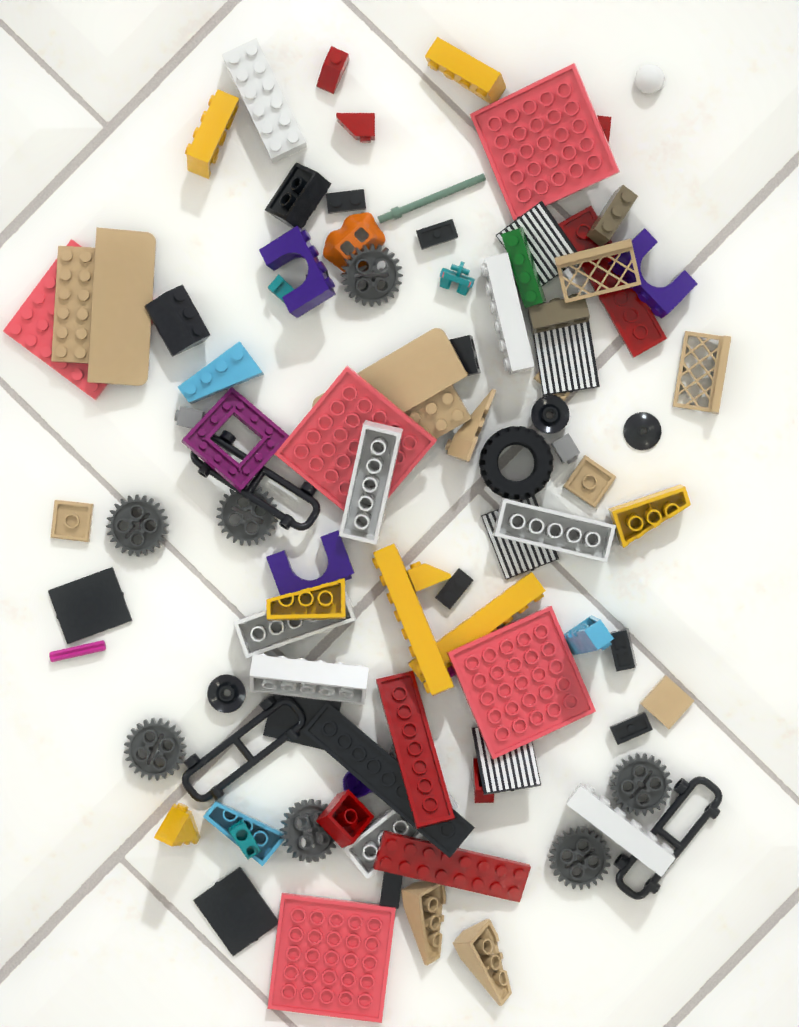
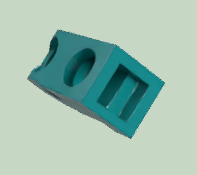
[267,274,294,303]
[228,819,261,860]

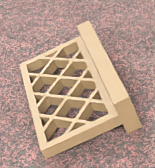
[554,239,641,303]
[673,331,731,414]

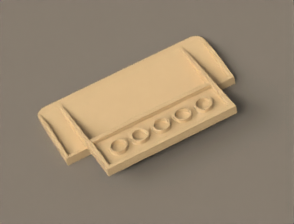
[51,227,156,386]
[312,328,472,439]

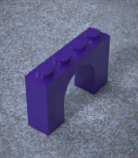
[259,226,336,318]
[608,228,698,319]
[266,530,355,596]

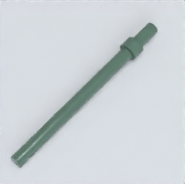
[377,173,486,224]

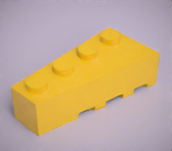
[425,37,506,104]
[185,89,239,179]
[608,484,691,548]
[266,578,346,621]

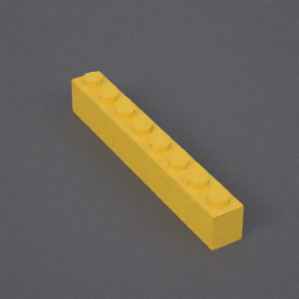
[372,544,455,696]
[408,572,546,682]

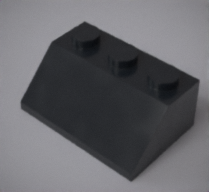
[265,162,331,229]
[144,284,210,357]

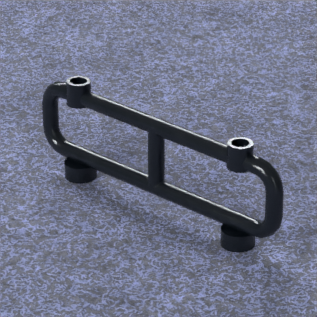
[190,430,320,531]
[182,695,306,802]
[613,776,723,900]

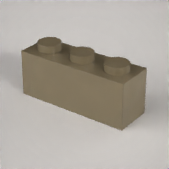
[586,185,638,246]
[527,294,590,334]

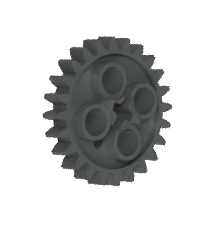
[340,243,403,307]
[216,485,278,546]
[106,495,169,557]
[124,718,187,781]
[609,753,672,816]
[279,799,336,863]
[548,826,611,890]

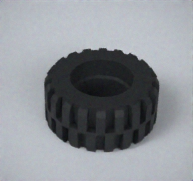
[479,426,554,500]

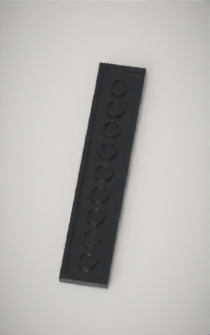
[303,702,475,858]

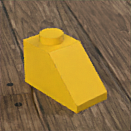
[407,561,452,592]

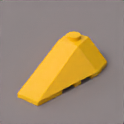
[154,803,200,846]

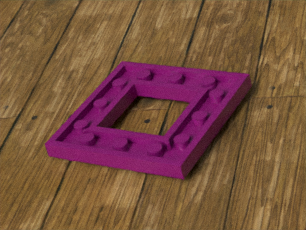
[181,387,289,492]

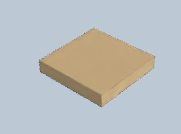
[563,455,616,508]
[50,500,94,542]
[640,675,694,729]

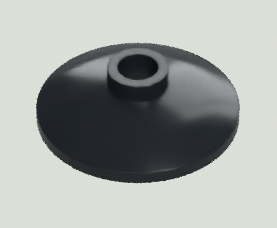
[531,395,570,434]
[623,412,662,450]
[207,674,246,713]

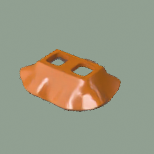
[323,212,386,272]

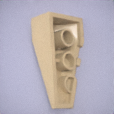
[445,389,496,463]
[401,881,446,966]
[453,919,512,1006]

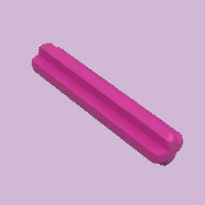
[49,640,106,662]

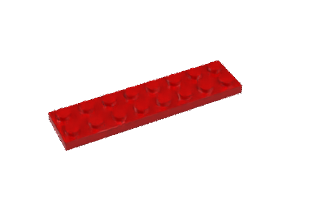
[559,206,667,358]
[376,671,455,829]
[373,831,531,903]

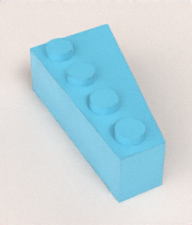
[178,341,264,404]
[564,615,614,655]
[203,800,285,866]

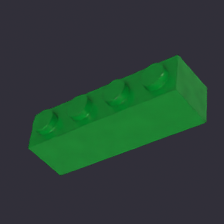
[501,227,546,308]

